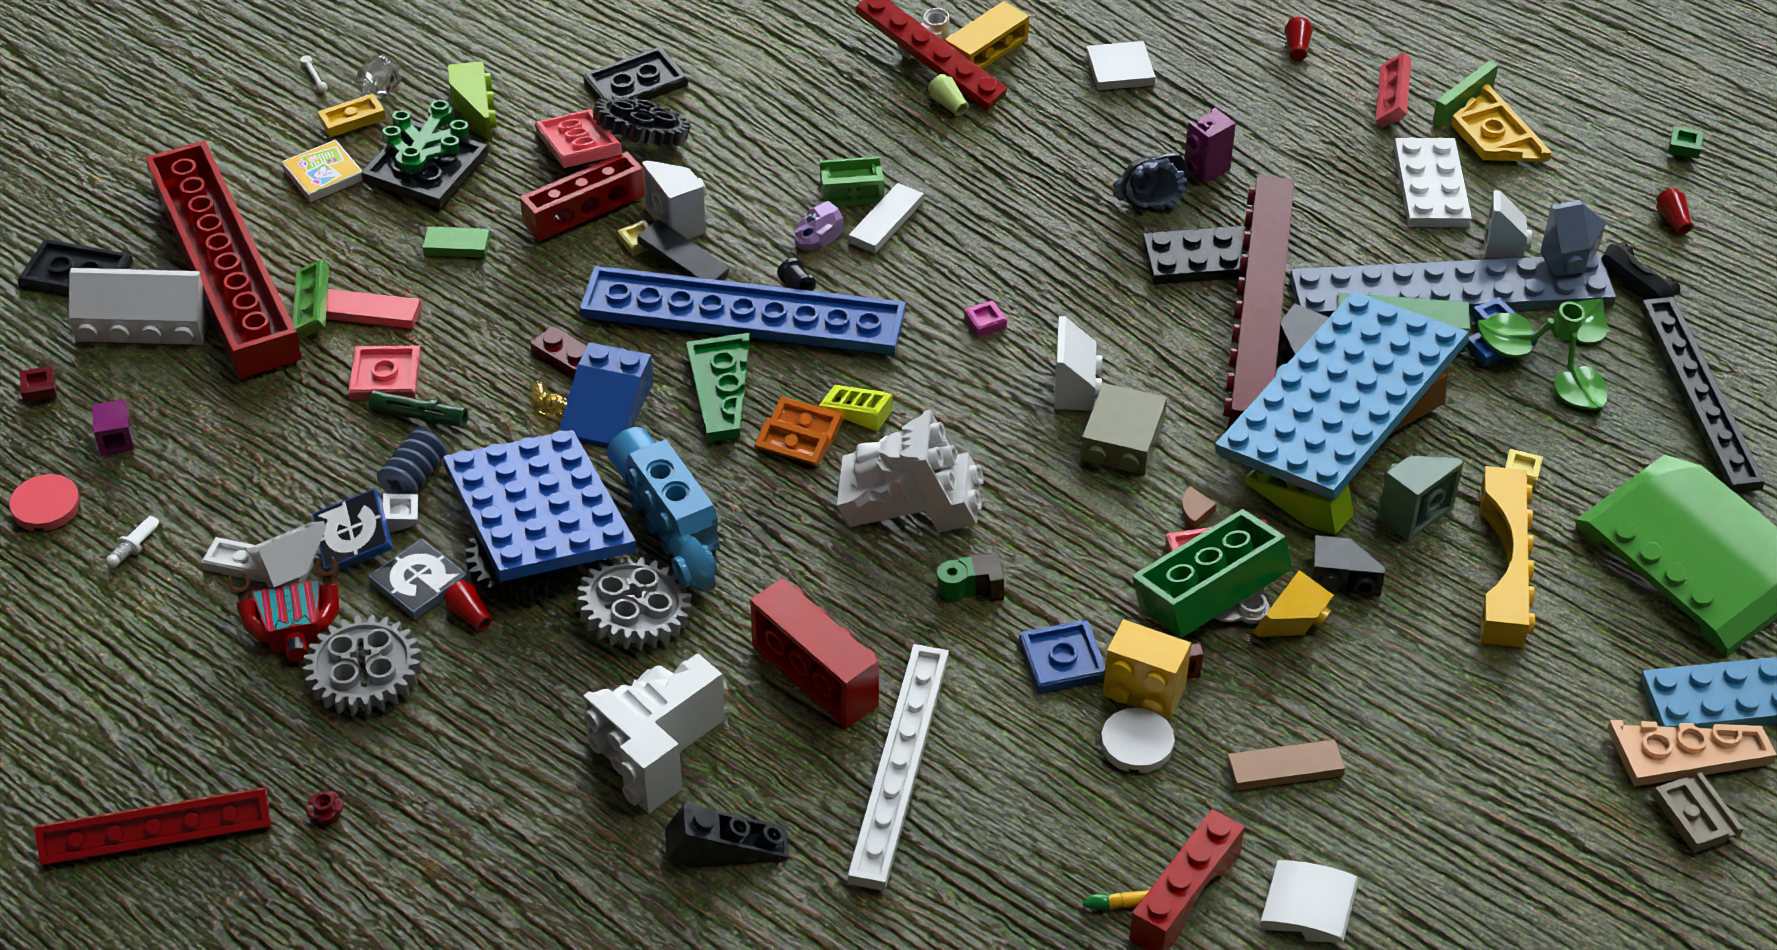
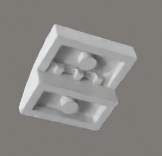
[1261,860,1359,942]

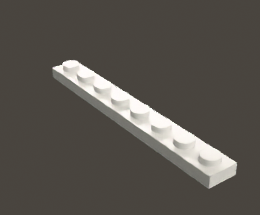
[848,644,949,891]

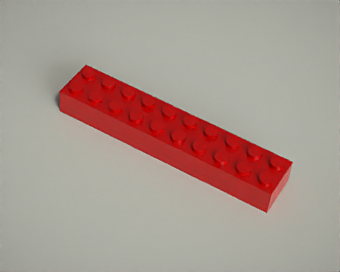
[145,140,302,379]

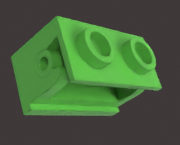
[820,156,884,207]

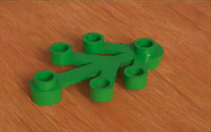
[382,100,469,173]

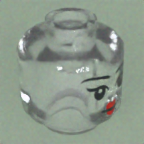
[357,55,401,98]

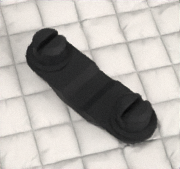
[1602,242,1681,299]

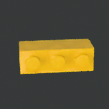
[945,1,1029,69]

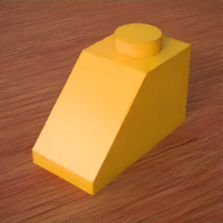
[1253,570,1334,637]

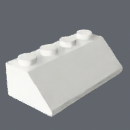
[69,268,211,345]

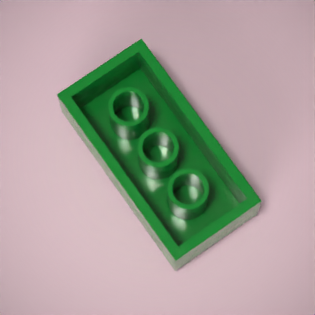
[1132,509,1293,638]

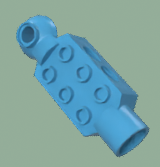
[607,427,720,590]

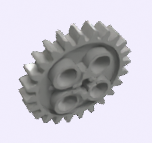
[576,556,691,650]
[303,615,422,716]

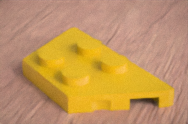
[1451,84,1551,162]

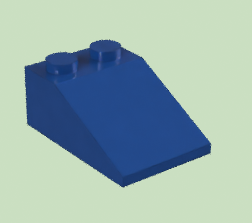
[559,342,653,448]

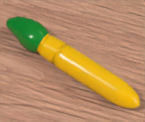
[1083,890,1149,911]

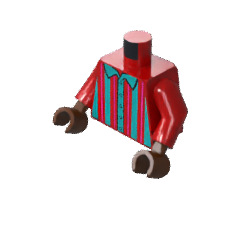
[228,557,340,662]

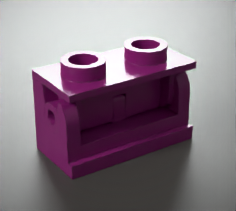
[1184,108,1236,184]

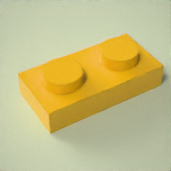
[317,94,386,137]

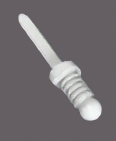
[106,516,159,568]

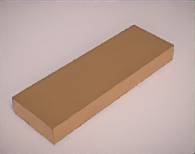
[1227,739,1345,791]

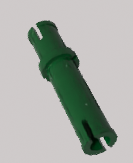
[369,390,469,429]

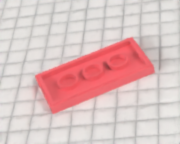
[535,109,623,168]

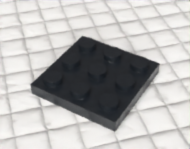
[361,120,488,208]

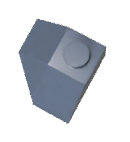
[1540,200,1606,277]

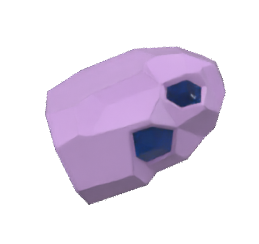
[794,201,843,251]

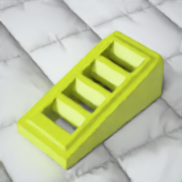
[819,385,893,431]

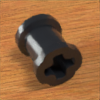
[777,258,816,291]

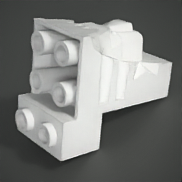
[837,410,984,533]
[583,653,725,814]

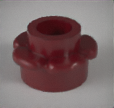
[306,791,344,826]

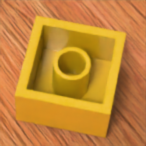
[1103,619,1191,719]

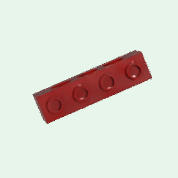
[519,151,645,241]

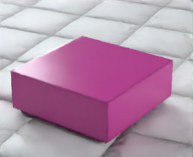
[964,300,1007,337]

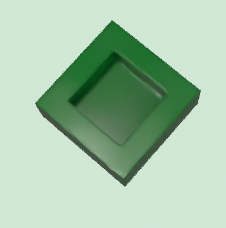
[1668,126,1704,159]

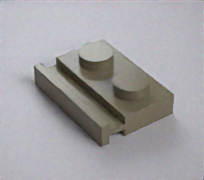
[1652,772,1744,853]

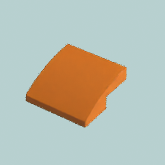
[754,396,843,466]

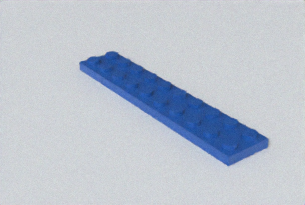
[580,266,906,355]

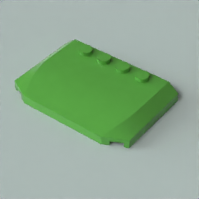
[1575,454,1777,657]

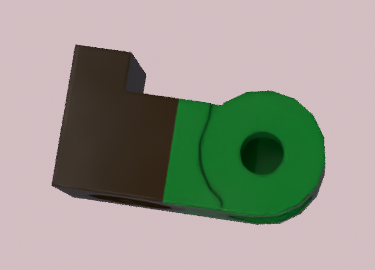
[937,553,1004,602]

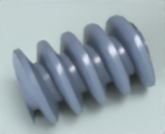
[377,427,447,494]

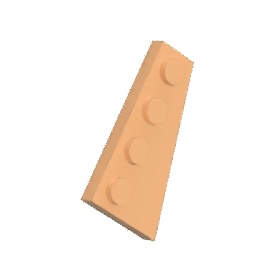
[1607,720,1777,787]

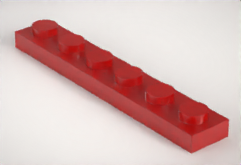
[855,0,1007,111]
[34,787,272,865]

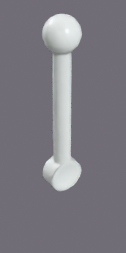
[300,56,328,93]

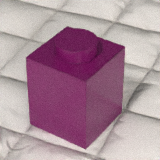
[92,399,135,456]

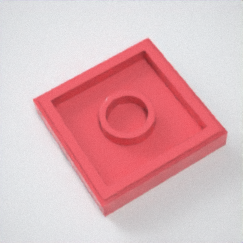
[348,345,421,400]

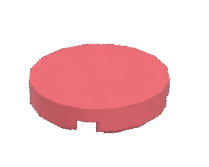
[10,474,80,531]

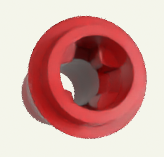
[1284,17,1313,60]
[1656,188,1694,235]
[443,580,493,632]

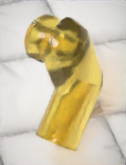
[530,381,568,415]

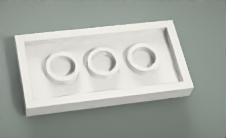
[1394,137,1472,227]

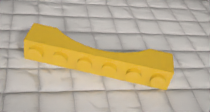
[1480,466,1535,648]

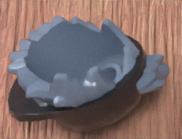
[1113,153,1188,210]

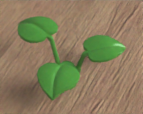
[1477,298,1608,410]

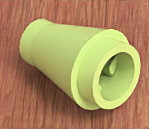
[928,74,969,116]

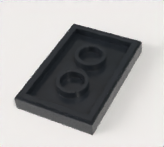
[583,46,688,101]
[17,239,133,297]

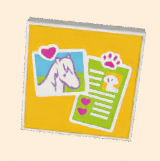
[281,139,362,202]

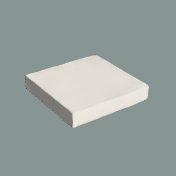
[1086,41,1155,90]

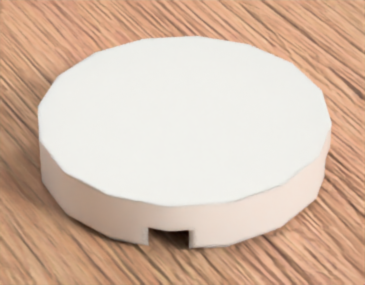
[1101,708,1175,773]

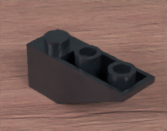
[665,803,789,867]

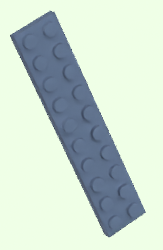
[1290,254,1616,317]

